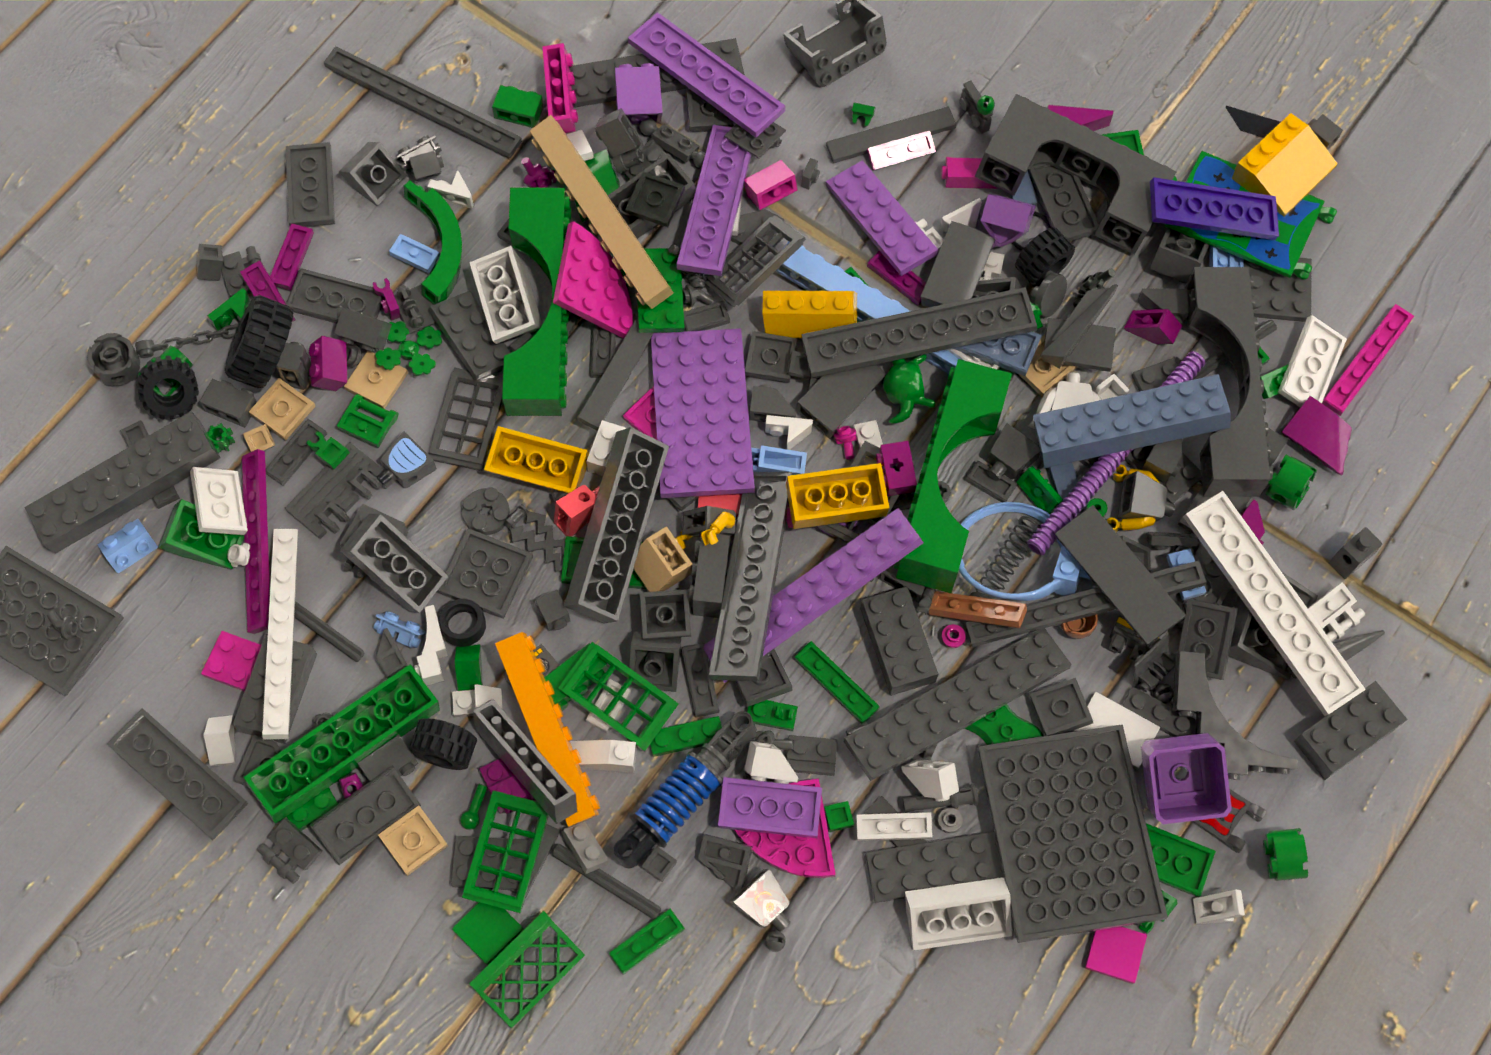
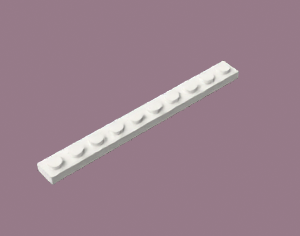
[262,529,298,739]

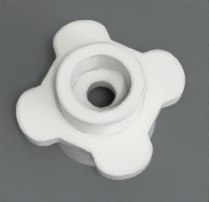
[228,543,250,568]

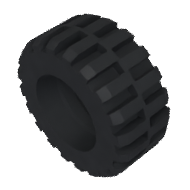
[225,295,293,389]

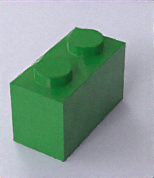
[492,85,544,128]

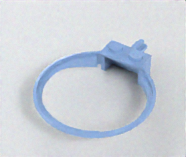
[959,502,1091,601]

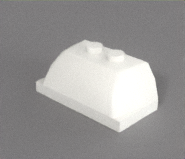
[470,246,543,344]

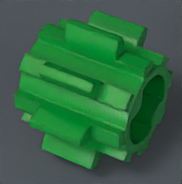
[207,423,235,454]

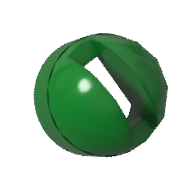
[977,95,995,115]

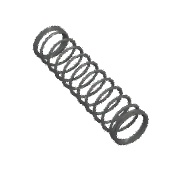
[970,516,1041,599]

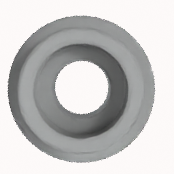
[938,808,963,833]

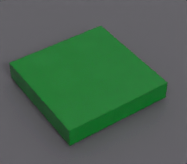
[452,903,524,966]

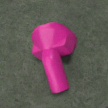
[834,426,857,460]

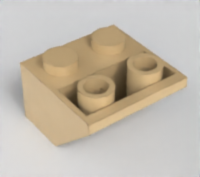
[633,526,693,592]

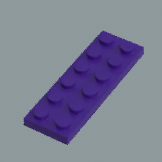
[1150,177,1279,240]

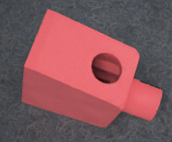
[553,485,600,536]

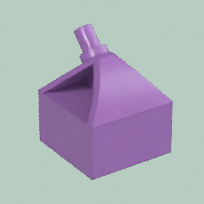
[981,194,1036,248]

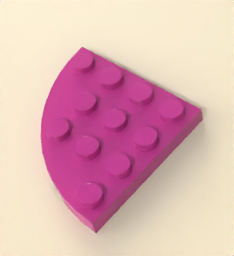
[553,221,633,339]
[721,778,836,878]

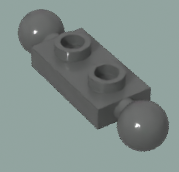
[640,118,706,169]

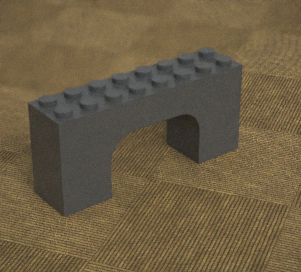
[975,94,1177,255]

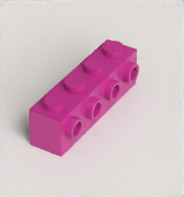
[542,43,578,133]

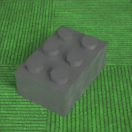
[689,532,730,618]

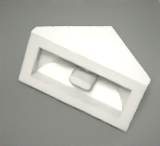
[940,198,982,233]

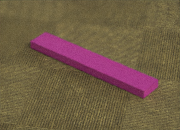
[1322,304,1414,416]

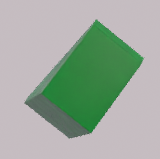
[455,644,483,691]

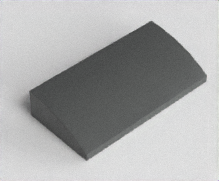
[921,221,995,307]

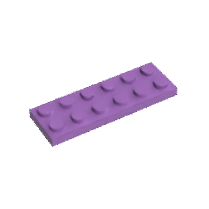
[826,160,938,276]

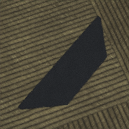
[1226,105,1280,138]

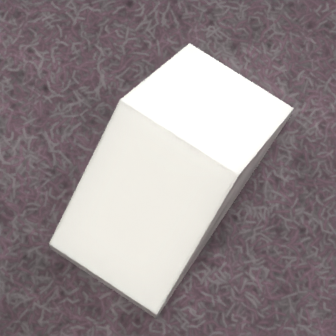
[204,715,236,766]

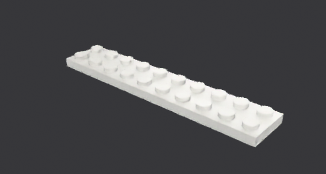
[1183,491,1366,716]

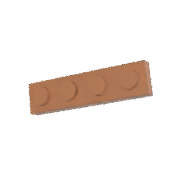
[929,591,1027,628]

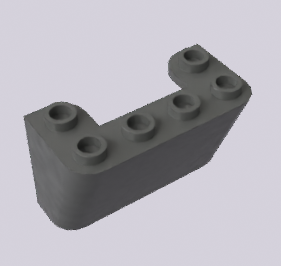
[783,0,887,87]

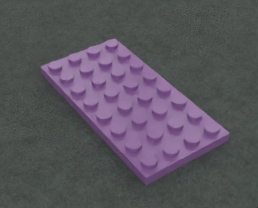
[651,328,755,498]

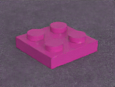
[201,631,262,692]

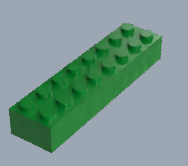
[243,664,440,824]

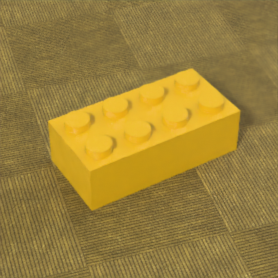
[786,463,889,529]

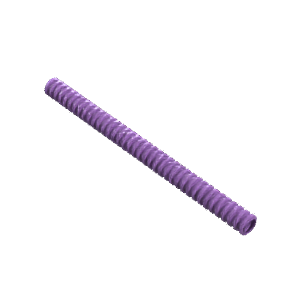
[1027,351,1206,555]

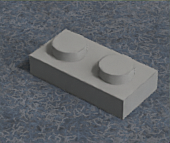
[562,821,609,874]

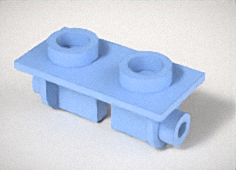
[374,611,426,648]

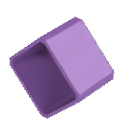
[1141,733,1232,824]

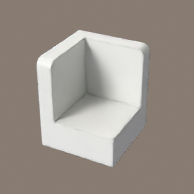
[1095,374,1129,400]

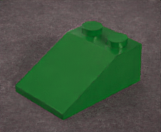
[158,499,244,570]

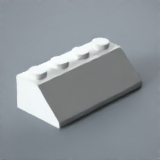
[905,877,1012,950]

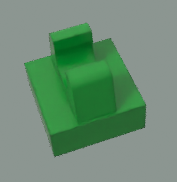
[852,102,876,126]

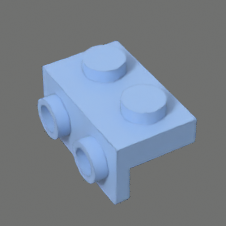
[97,519,158,573]

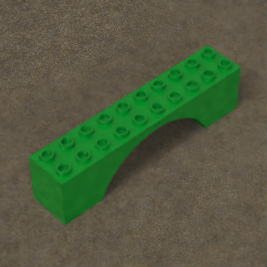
[502,187,571,416]
[894,359,1012,593]

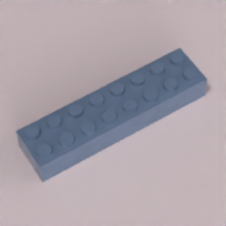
[1033,374,1231,468]

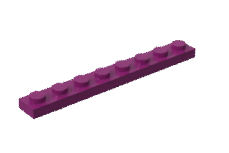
[242,449,270,634]

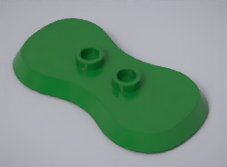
[965,704,1044,745]

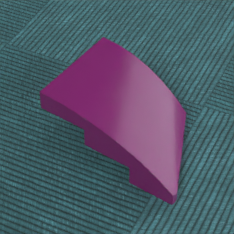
[1282,396,1352,476]

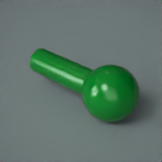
[460,783,488,830]

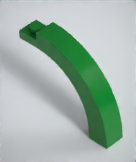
[404,180,462,305]

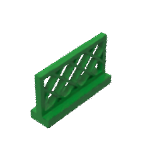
[469,911,585,1029]

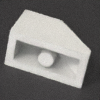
[902,759,959,801]

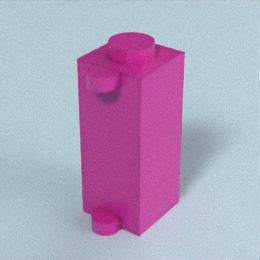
[941,157,998,189]

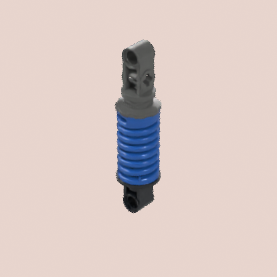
[614,711,757,868]

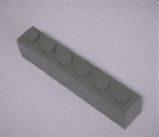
[473,699,577,824]

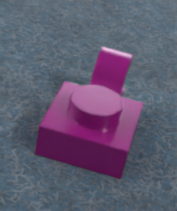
[373,278,400,320]

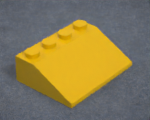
[1232,113,1338,217]

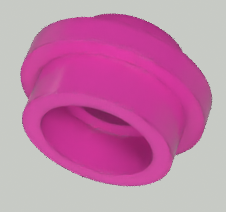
[942,624,966,648]

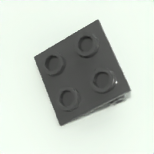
[724,122,786,159]
[394,285,437,334]
[1133,633,1175,692]

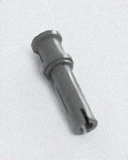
[902,784,979,813]

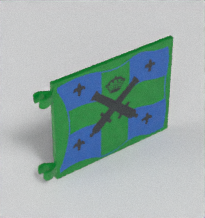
[1165,151,1337,280]

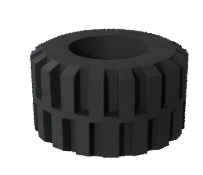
[1015,227,1075,287]
[137,355,199,419]
[409,718,477,770]

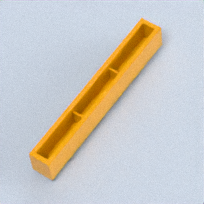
[495,632,600,827]

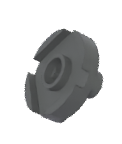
[462,487,510,535]

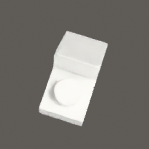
[428,171,473,209]
[765,415,813,450]
[452,684,503,718]
[1193,889,1245,924]

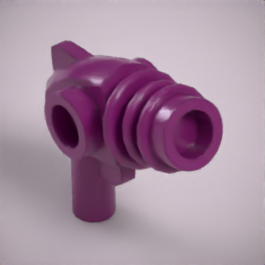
[521,157,558,188]

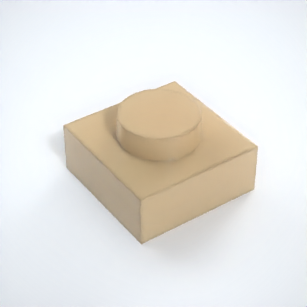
[243,424,275,452]

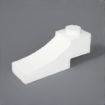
[414,605,448,685]

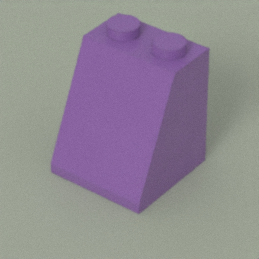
[615,63,663,124]

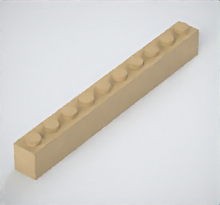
[530,115,674,309]

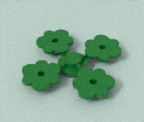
[375,321,442,375]

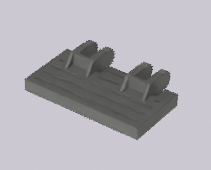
[285,442,384,539]

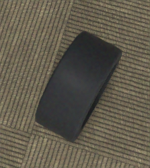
[439,599,486,647]

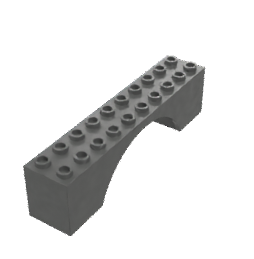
[1185,267,1273,497]

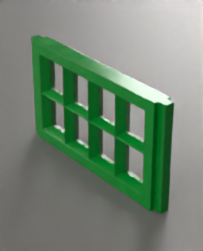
[557,642,679,752]
[462,790,549,914]

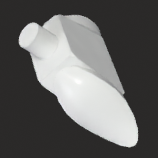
[1028,372,1102,429]

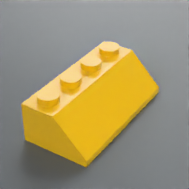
[762,291,857,338]
[484,426,589,494]

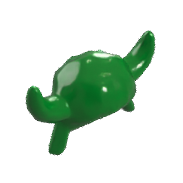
[883,354,935,424]

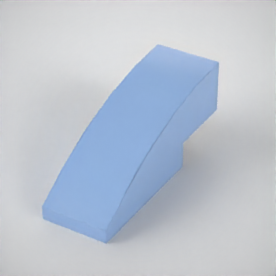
[751,445,807,475]

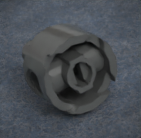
[87,333,140,386]

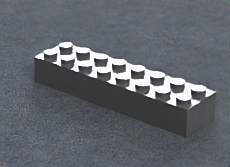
[24,411,221,554]
[564,427,669,624]

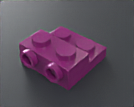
[479,759,536,814]

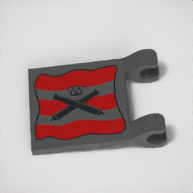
[1192,789,1266,853]

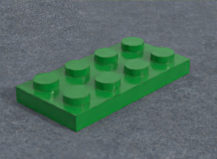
[637,248,684,333]

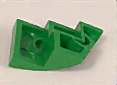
[575,149,620,222]

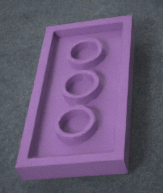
[718,777,822,839]

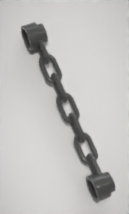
[135,324,239,358]

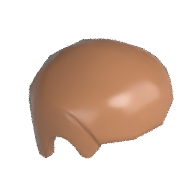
[1060,614,1098,639]

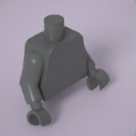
[871,564,935,613]

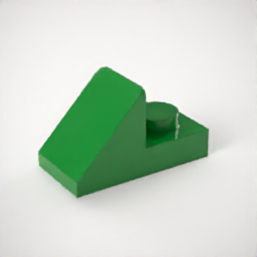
[207,288,250,331]

